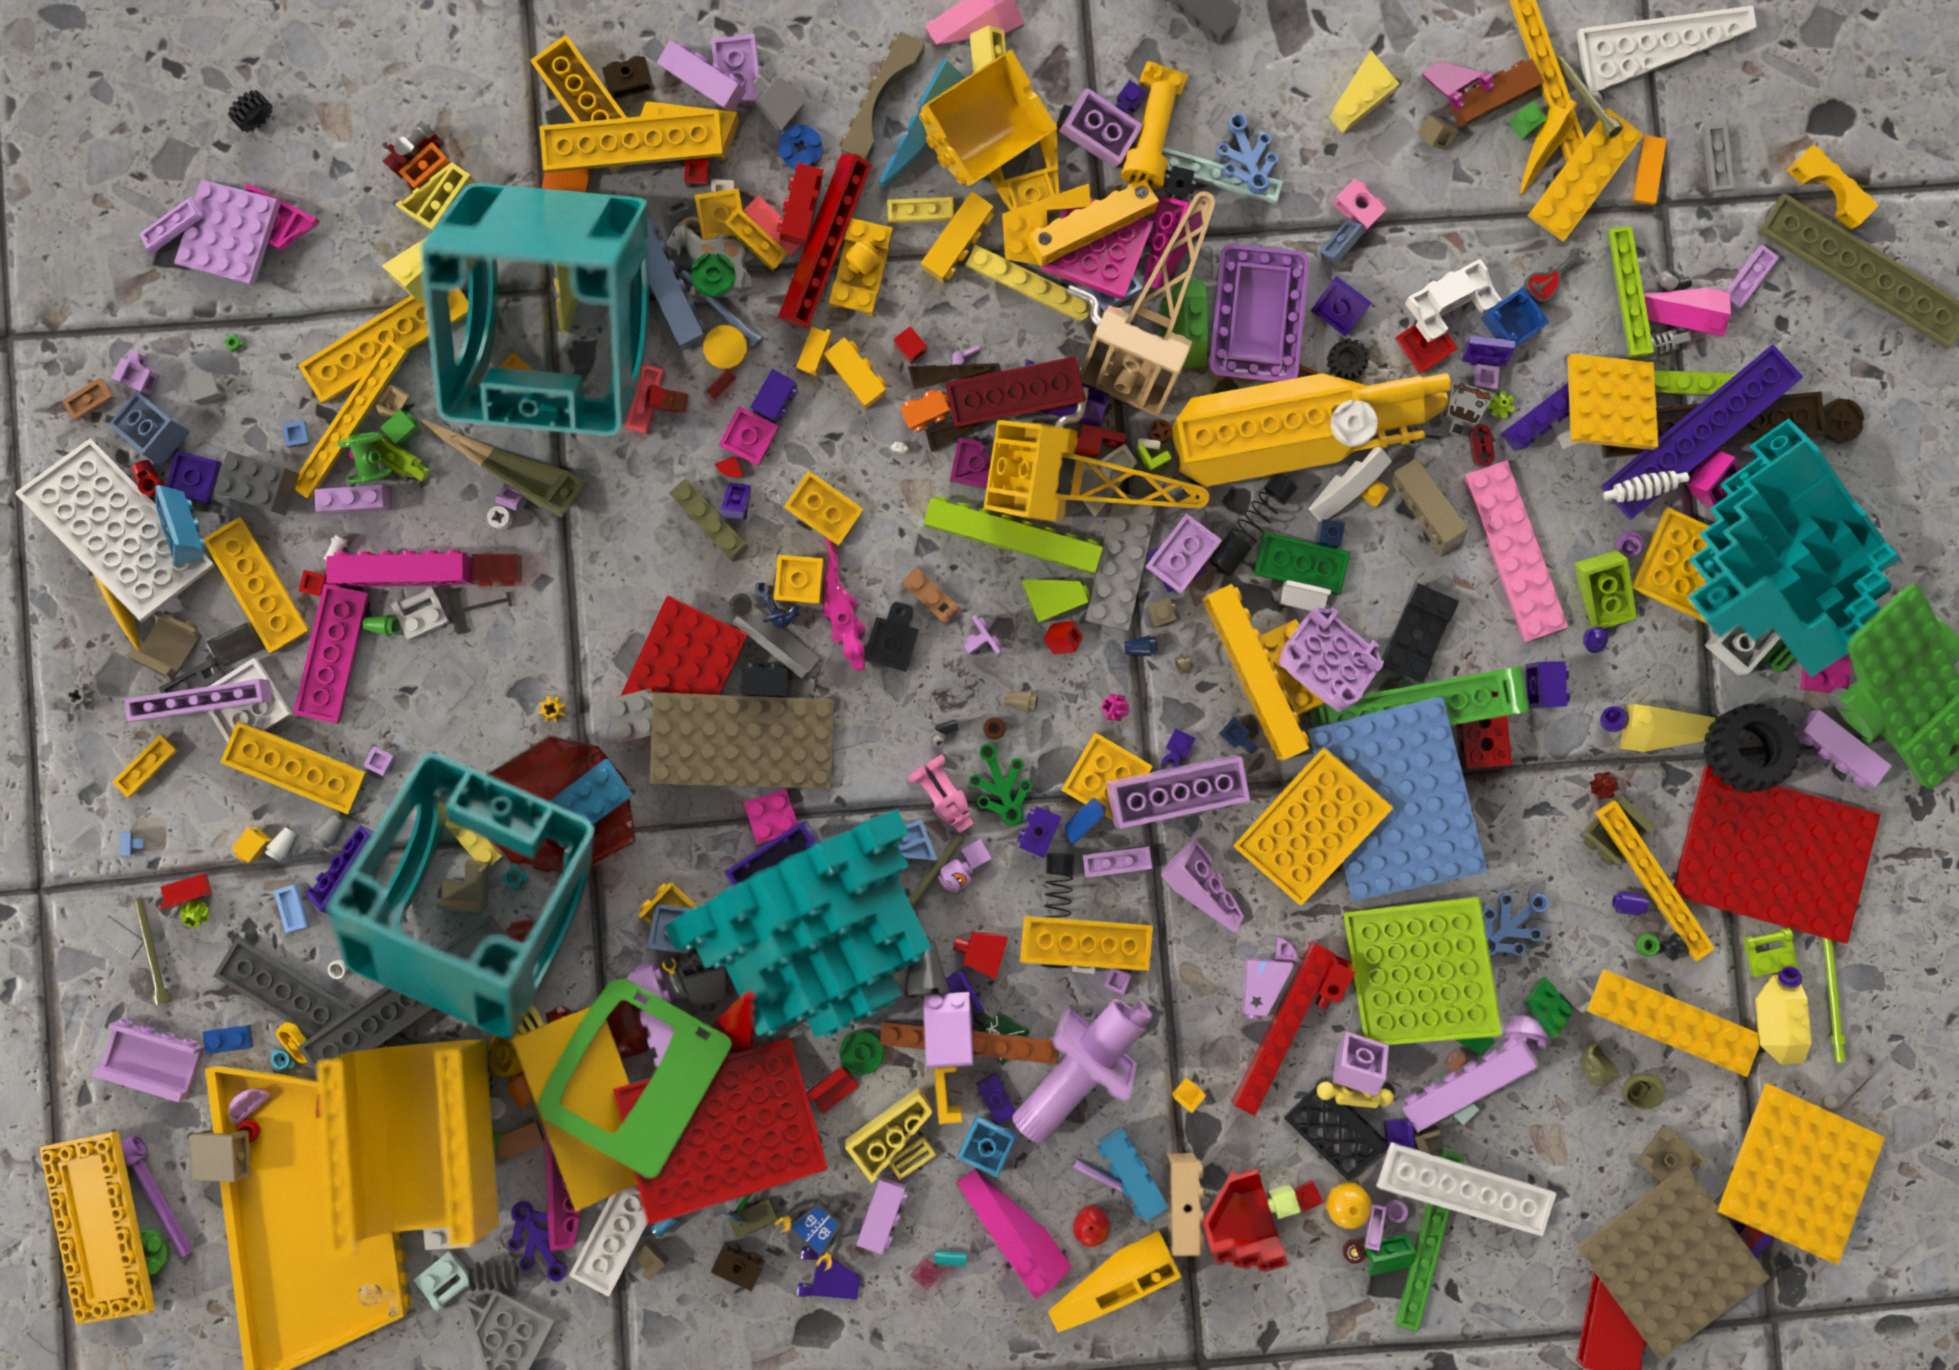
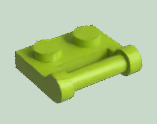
[1743,928,1798,977]

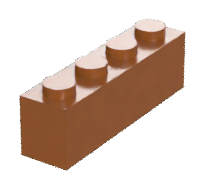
[1449,59,1544,129]

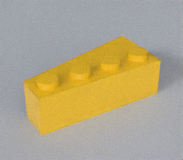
[640,101,740,161]

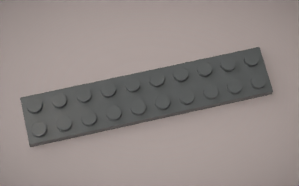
[298,915,508,1077]
[213,937,416,1048]

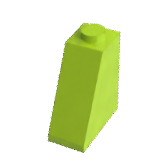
[1022,579,1090,624]

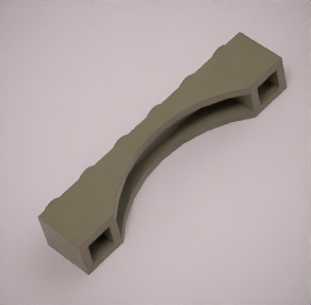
[839,31,925,161]

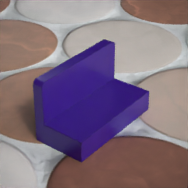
[946,969,985,1016]
[1384,1118,1415,1152]

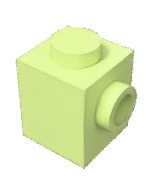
[1267,1184,1300,1219]

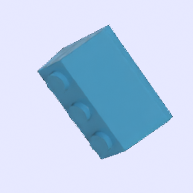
[155,485,206,566]

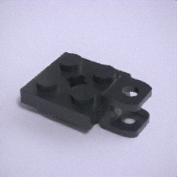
[864,602,919,672]

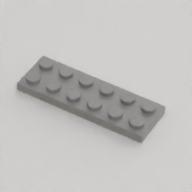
[1085,492,1158,631]

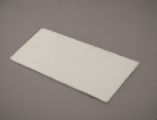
[1552,417,1578,449]

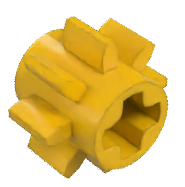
[538,696,567,723]

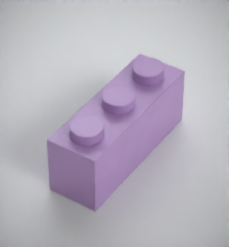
[314,485,391,515]
[856,1176,908,1254]

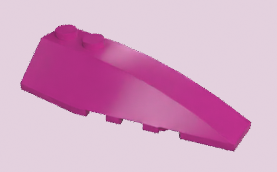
[543,1126,581,1251]
[957,1168,1072,1300]

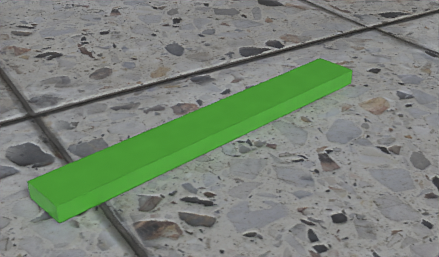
[1395,1149,1465,1332]

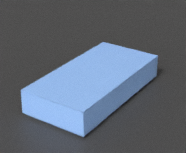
[274,884,310,934]

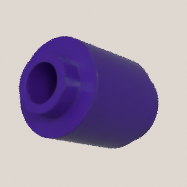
[1612,891,1649,916]

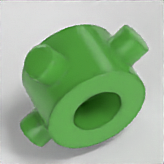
[223,333,244,353]

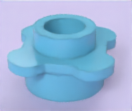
[270,1048,296,1071]

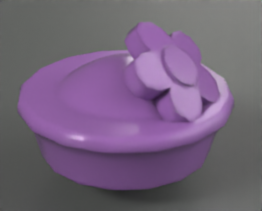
[1616,531,1645,557]

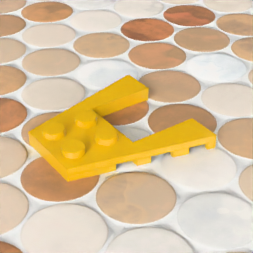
[987,122,1059,215]
[1002,184,1090,265]

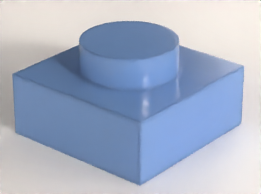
[282,420,311,448]

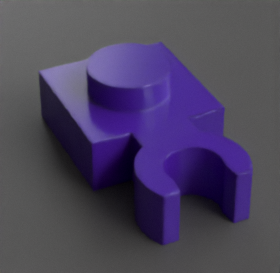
[1114,79,1147,115]
[1162,728,1196,768]

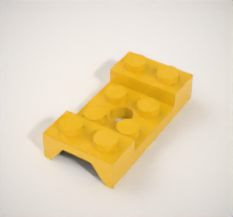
[829,218,893,317]

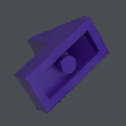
[720,483,751,520]

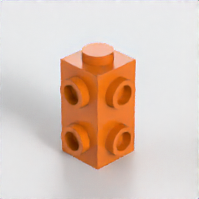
[900,389,950,433]

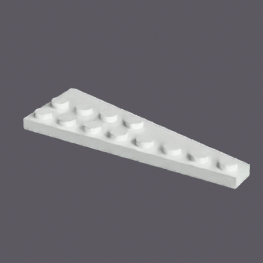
[1576,6,1757,92]

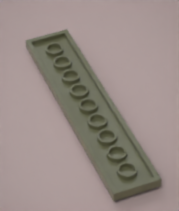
[1758,193,1959,349]

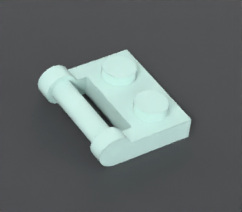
[413,1250,469,1312]

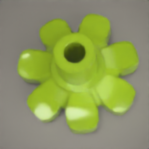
[1486,391,1515,419]

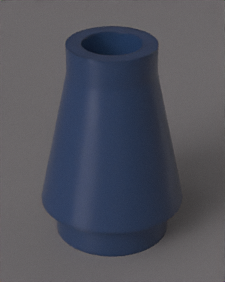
[1124,635,1157,657]

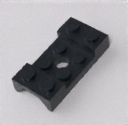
[1382,583,1459,683]

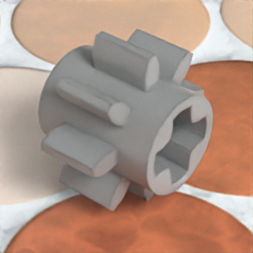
[64,683,96,710]

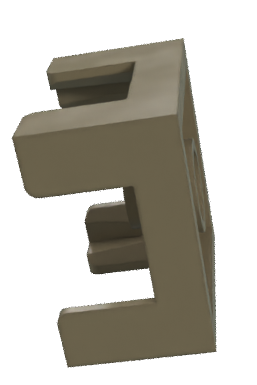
[1635,1126,1708,1183]

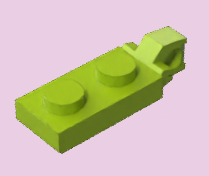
[373,436,431,481]

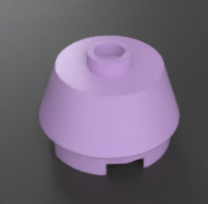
[1502,1014,1549,1052]

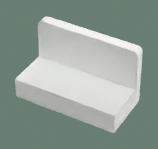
[1279,580,1331,612]

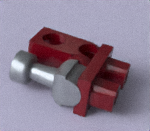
[383,120,445,179]

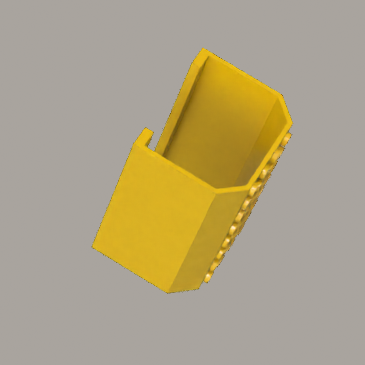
[317,1039,499,1257]

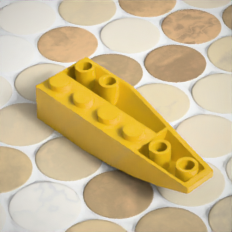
[1048,1230,1182,1332]

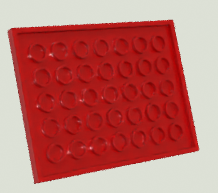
[1673,767,1881,944]
[613,1037,828,1226]

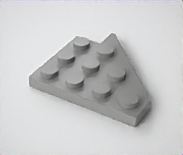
[465,1288,556,1370]

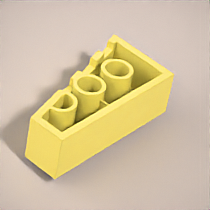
[382,238,426,303]
[845,1087,933,1183]

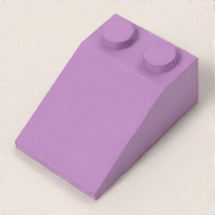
[924,992,973,1068]

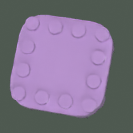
[1279,607,1384,712]

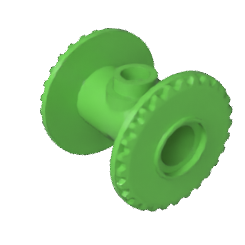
[337,432,392,484]

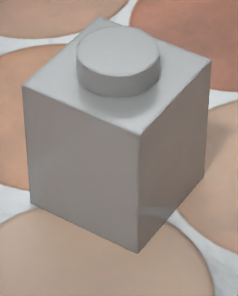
[186,372,227,405]

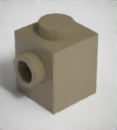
[1146,598,1178,628]

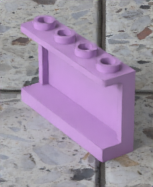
[93,1019,204,1102]

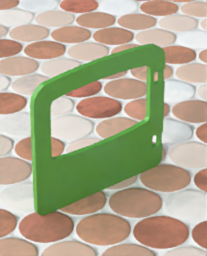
[539,979,731,1178]

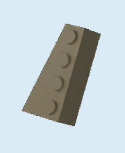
[1392,458,1468,557]

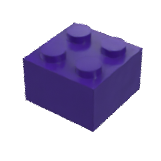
[1526,661,1570,709]

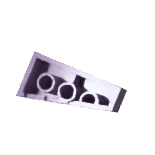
[627,964,674,1067]

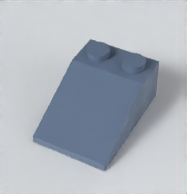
[108,391,190,466]

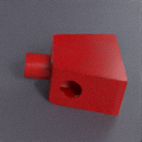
[953,931,1008,979]
[1315,955,1356,1010]

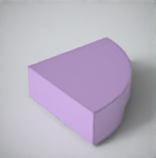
[1274,937,1298,962]

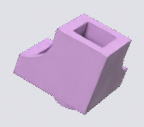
[112,350,160,395]

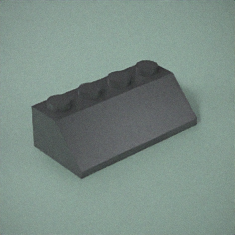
[1167,0,1241,45]

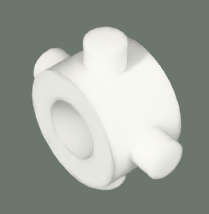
[891,442,909,454]

